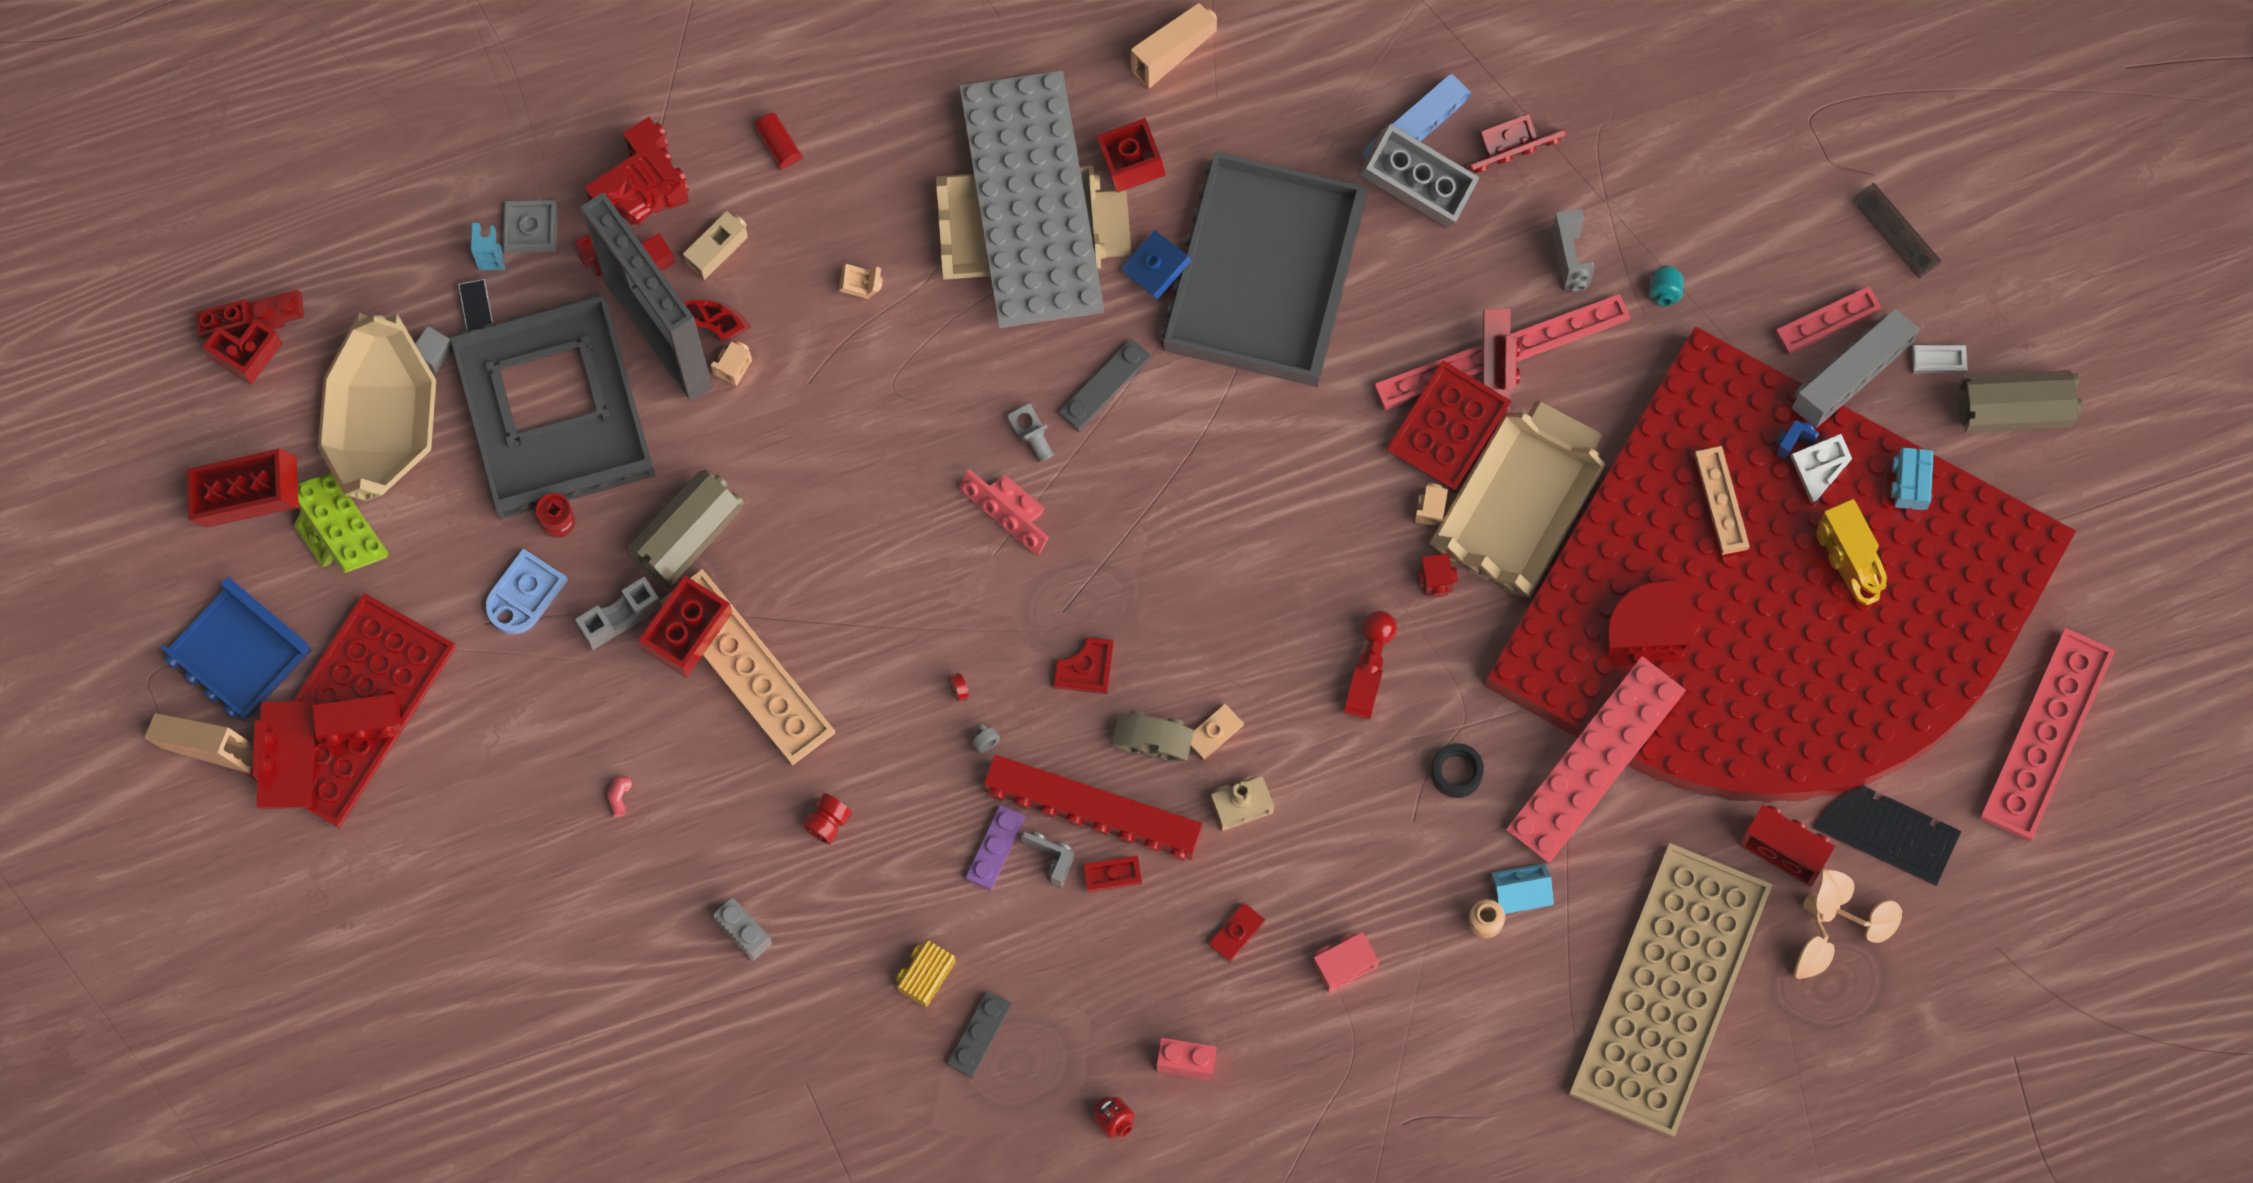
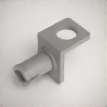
[1007,404,1054,463]

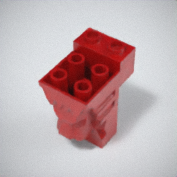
[584,116,689,225]

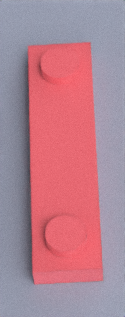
[1775,286,1882,355]

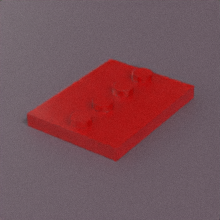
[1387,360,1512,492]

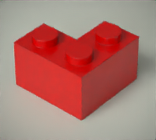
[202,319,283,385]

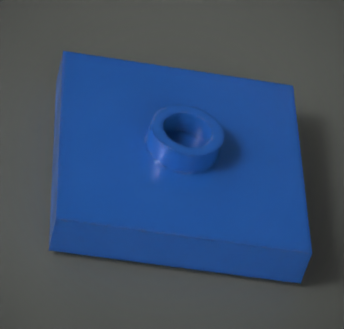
[1120,230,1192,299]

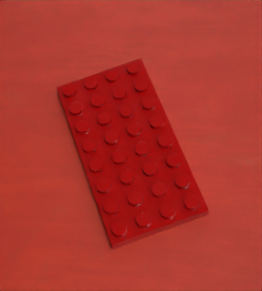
[245,593,457,829]

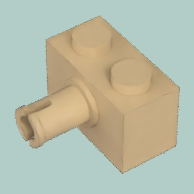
[1211,776,1274,831]

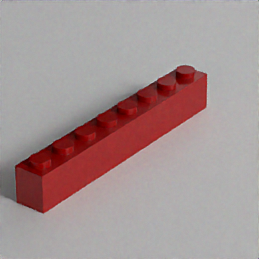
[984,754,1203,861]

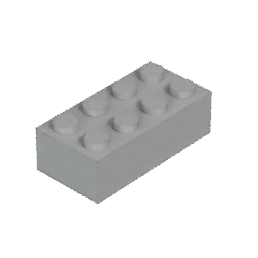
[1358,124,1480,227]

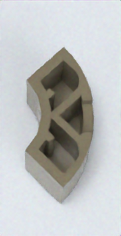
[1112,710,1194,762]

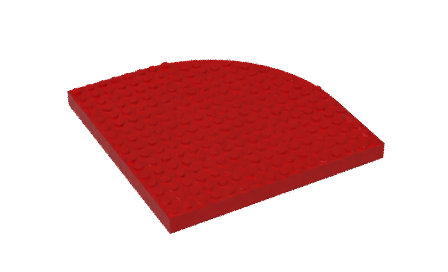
[1485,326,2076,803]

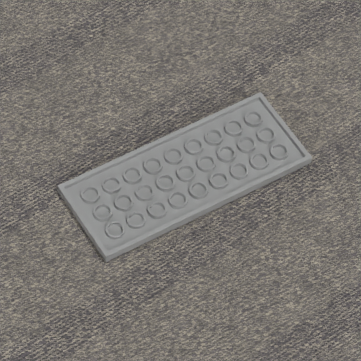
[960,70,1104,328]

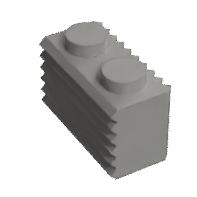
[714,898,772,961]

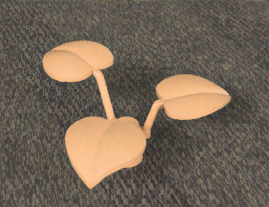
[1794,869,1903,979]

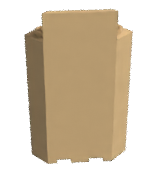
[936,166,1131,280]
[1429,401,1606,597]

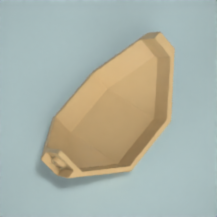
[318,313,436,501]

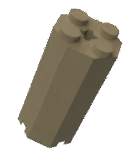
[1958,370,2083,433]
[627,469,745,588]

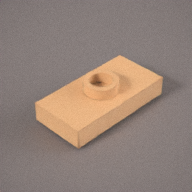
[1190,704,1244,761]

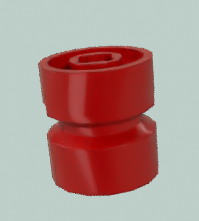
[536,493,575,538]
[801,793,852,845]

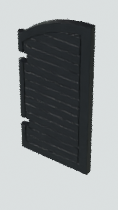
[1814,785,1961,886]

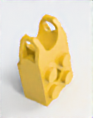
[1816,499,1887,606]

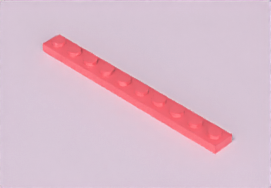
[1374,294,1630,411]

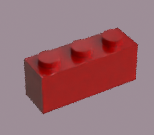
[312,694,402,746]

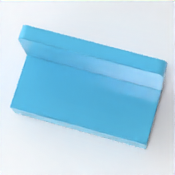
[1491,863,1554,914]

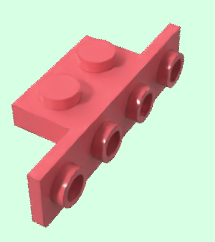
[959,469,1049,555]

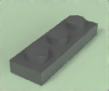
[948,991,1012,1078]

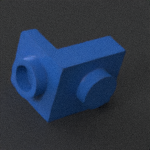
[1776,420,1819,460]

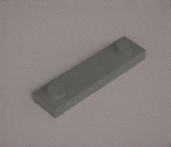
[1059,338,1151,432]

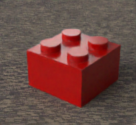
[1096,118,1166,193]

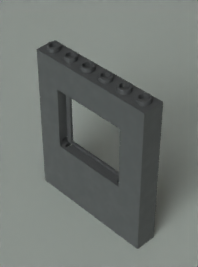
[581,192,713,402]
[450,295,656,520]

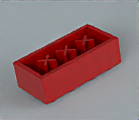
[187,448,299,528]

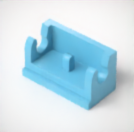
[471,223,505,270]

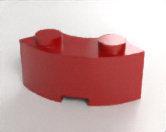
[683,300,751,341]

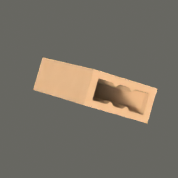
[1131,3,1217,89]
[145,713,254,773]

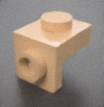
[839,264,883,299]

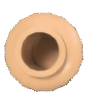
[1468,899,1505,938]

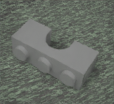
[575,576,662,650]

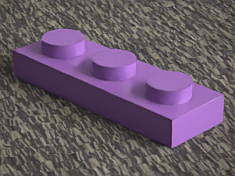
[966,805,1025,891]

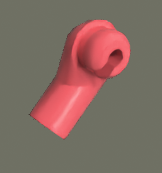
[607,776,632,817]

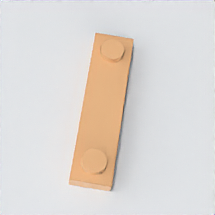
[1694,446,1749,555]

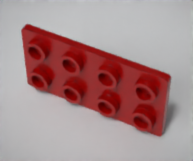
[252,701,316,809]

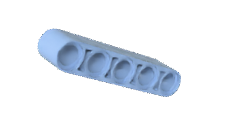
[1362,74,1471,160]

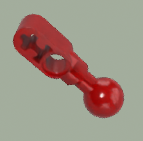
[1344,611,1397,720]

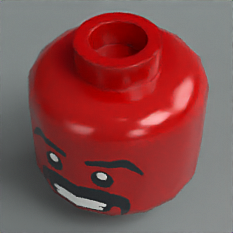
[1093,1096,1134,1138]

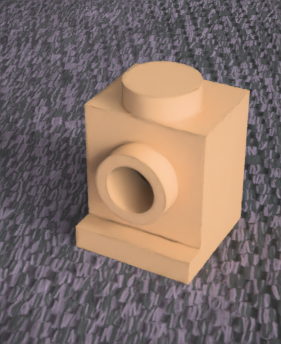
[711,341,752,386]
[1415,483,1448,528]

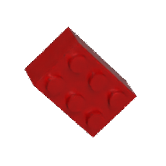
[638,575,733,678]
[1739,804,1835,887]

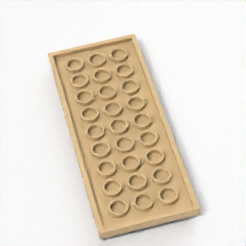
[1569,843,1773,1139]

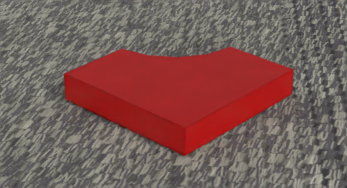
[1053,637,1114,694]

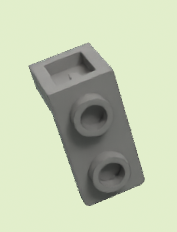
[1021,831,1074,888]

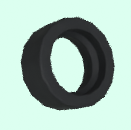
[1431,743,1484,798]

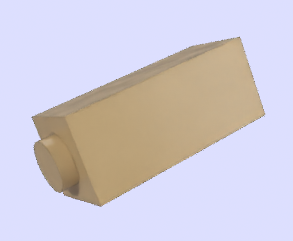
[683,211,748,280]

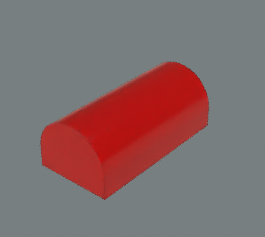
[754,113,803,171]

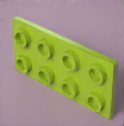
[294,472,389,573]

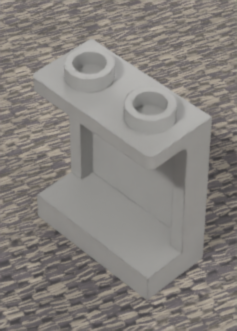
[1551,209,1595,292]

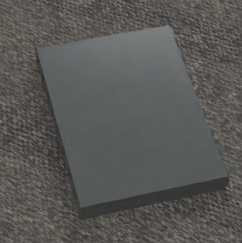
[1160,152,1368,387]

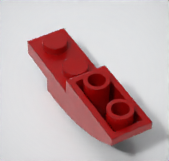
[195,290,305,338]

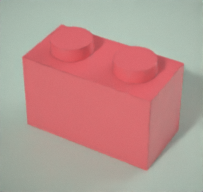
[1313,932,1379,992]
[1157,1038,1217,1081]

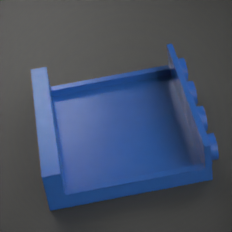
[161,577,312,722]

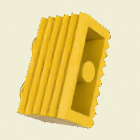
[896,940,956,1008]

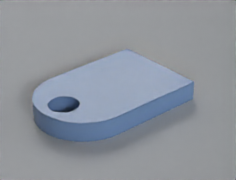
[486,548,568,634]

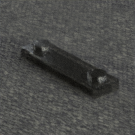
[1852,183,1941,279]

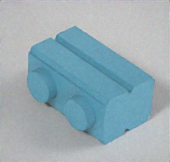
[1890,448,1933,510]

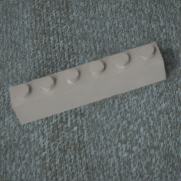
[1792,309,1920,428]

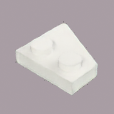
[1790,434,1852,503]

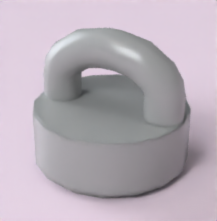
[972,723,1000,753]

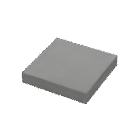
[503,200,558,253]

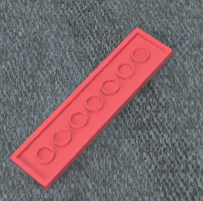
[1980,627,2116,842]
[1506,656,1686,864]

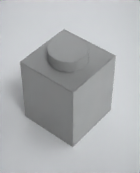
[415,326,453,374]

